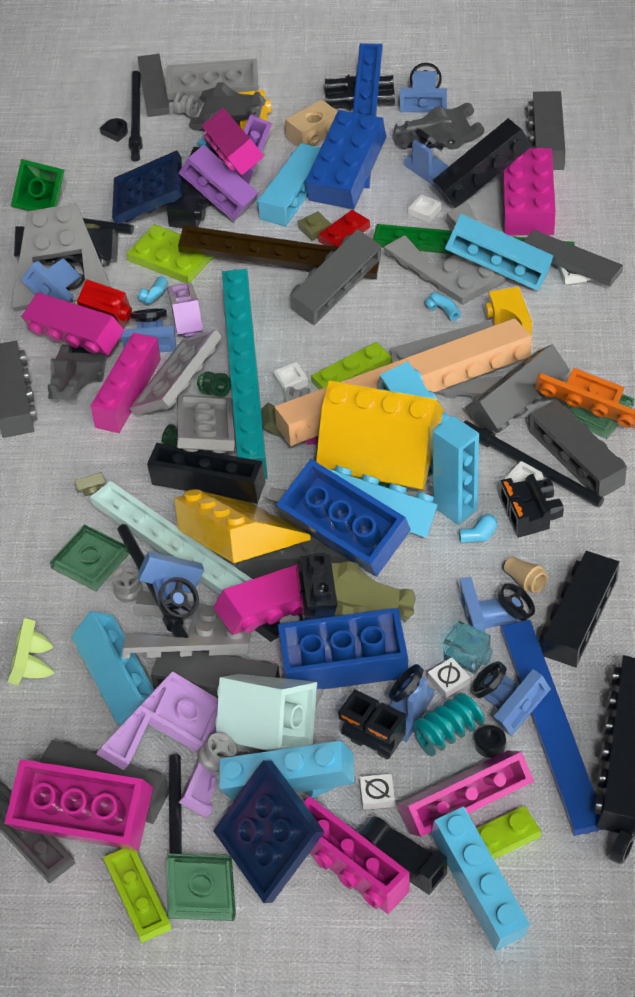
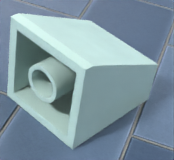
[215,674,317,751]

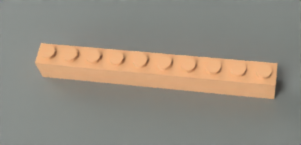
[274,318,531,446]

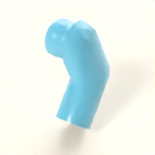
[137,276,168,305]
[425,292,461,321]
[460,514,498,543]

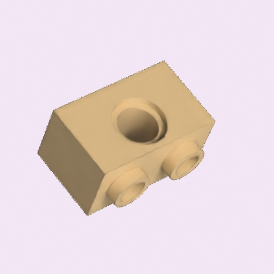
[285,99,338,146]

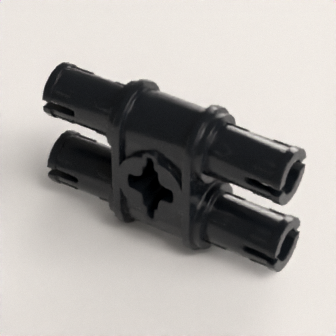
[325,74,395,110]

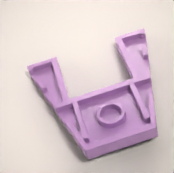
[96,671,218,818]

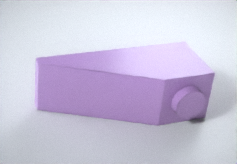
[167,282,203,336]

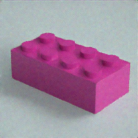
[503,147,556,236]
[4,759,153,851]

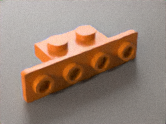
[535,367,635,428]

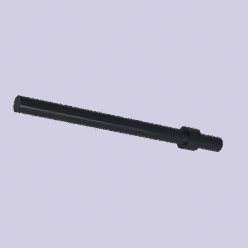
[128,71,143,161]
[464,420,604,508]
[117,524,188,638]

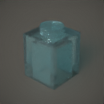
[443,621,493,674]

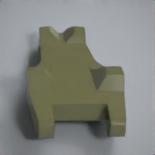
[331,561,416,622]

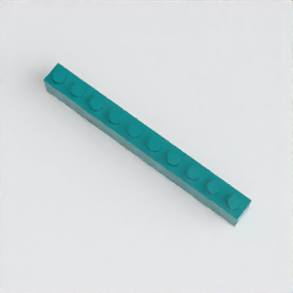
[222,269,268,480]

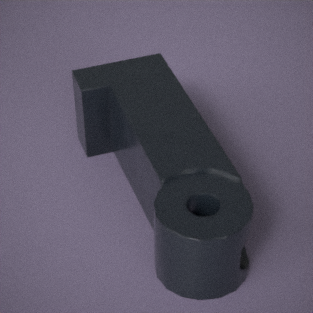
[358,816,447,895]

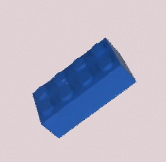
[305,110,386,209]
[276,459,411,577]
[278,608,408,690]

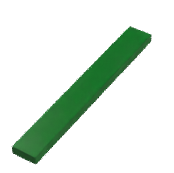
[373,224,575,264]

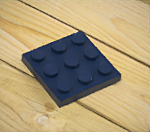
[112,150,182,225]
[213,760,325,903]

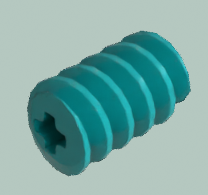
[413,692,485,757]

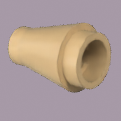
[504,556,548,593]

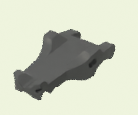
[189,82,266,131]
[393,103,485,149]
[48,345,107,400]

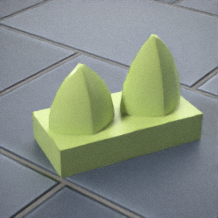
[7,618,54,685]

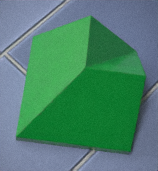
[11,159,65,211]

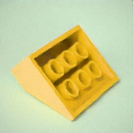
[316,381,444,491]
[174,490,311,563]

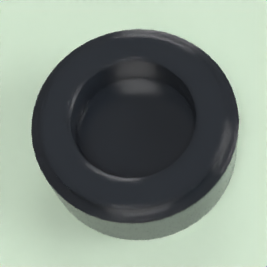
[475,725,506,758]
[609,829,635,865]

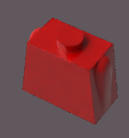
[77,279,132,329]

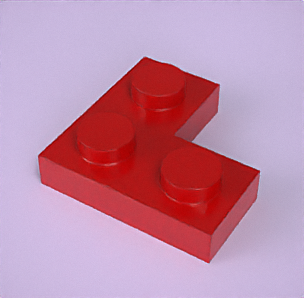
[318,210,370,247]

